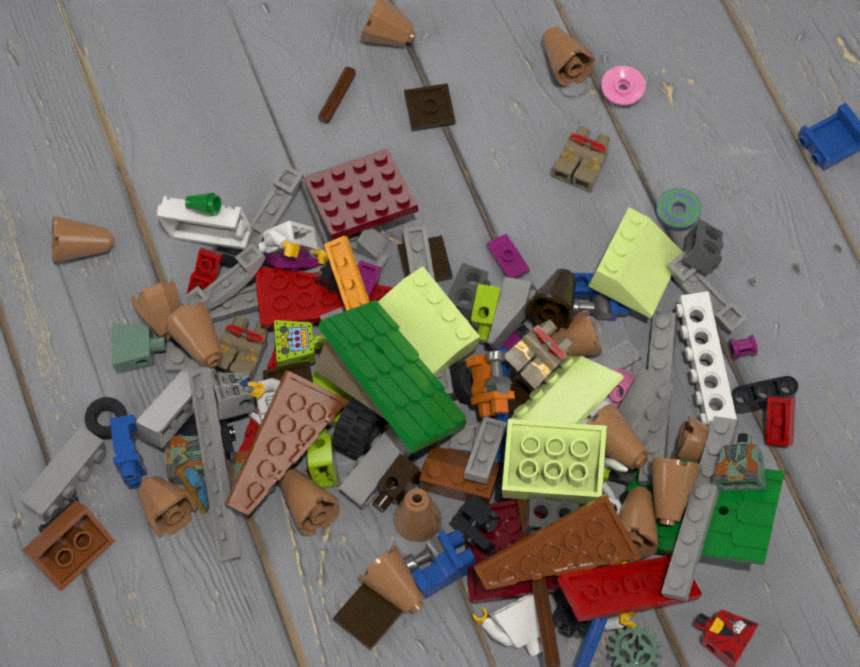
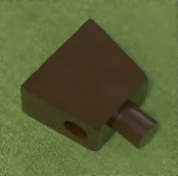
[373,453,421,511]

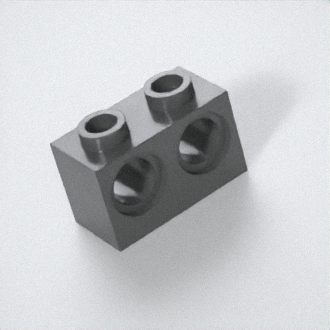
[684,219,724,274]
[448,263,491,320]
[524,496,579,535]

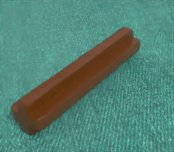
[318,66,356,124]

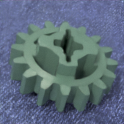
[608,623,662,667]

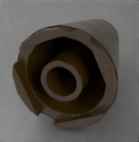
[527,269,576,332]

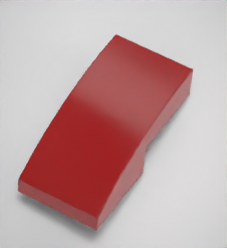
[187,248,223,294]

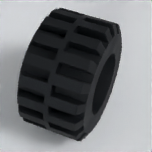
[332,397,385,458]

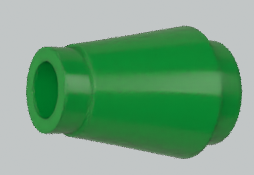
[185,193,222,216]

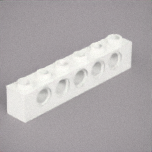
[676,291,737,428]

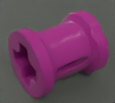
[729,335,758,360]

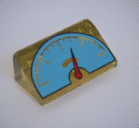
[175,459,209,513]

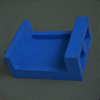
[798,103,860,171]

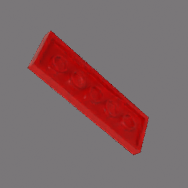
[557,555,702,622]

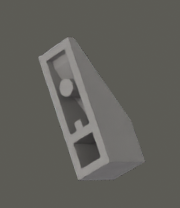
[487,277,537,350]

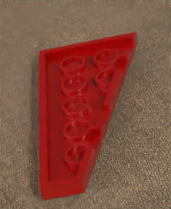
[255,265,394,329]

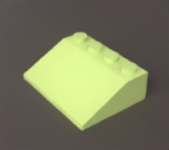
[588,207,682,318]
[378,267,480,376]
[510,356,624,424]
[502,419,607,504]

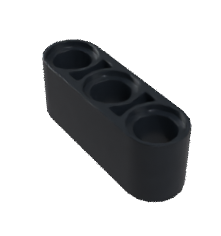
[731,376,798,414]

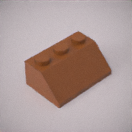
[420,445,502,504]
[22,501,115,591]

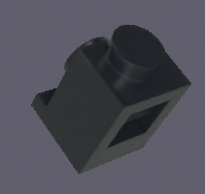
[457,493,500,533]
[553,601,590,639]

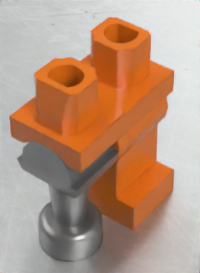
[466,351,515,417]

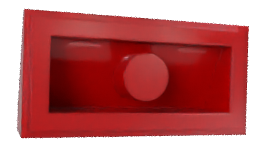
[765,397,796,446]

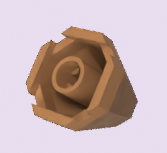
[360,0,416,46]
[131,281,180,341]
[138,476,197,536]

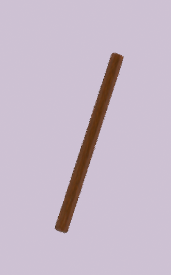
[517,499,561,667]

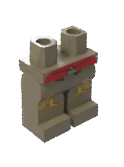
[551,126,610,193]
[213,315,269,381]
[503,319,573,391]

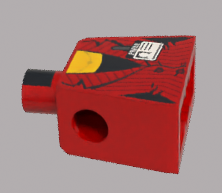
[694,610,759,667]

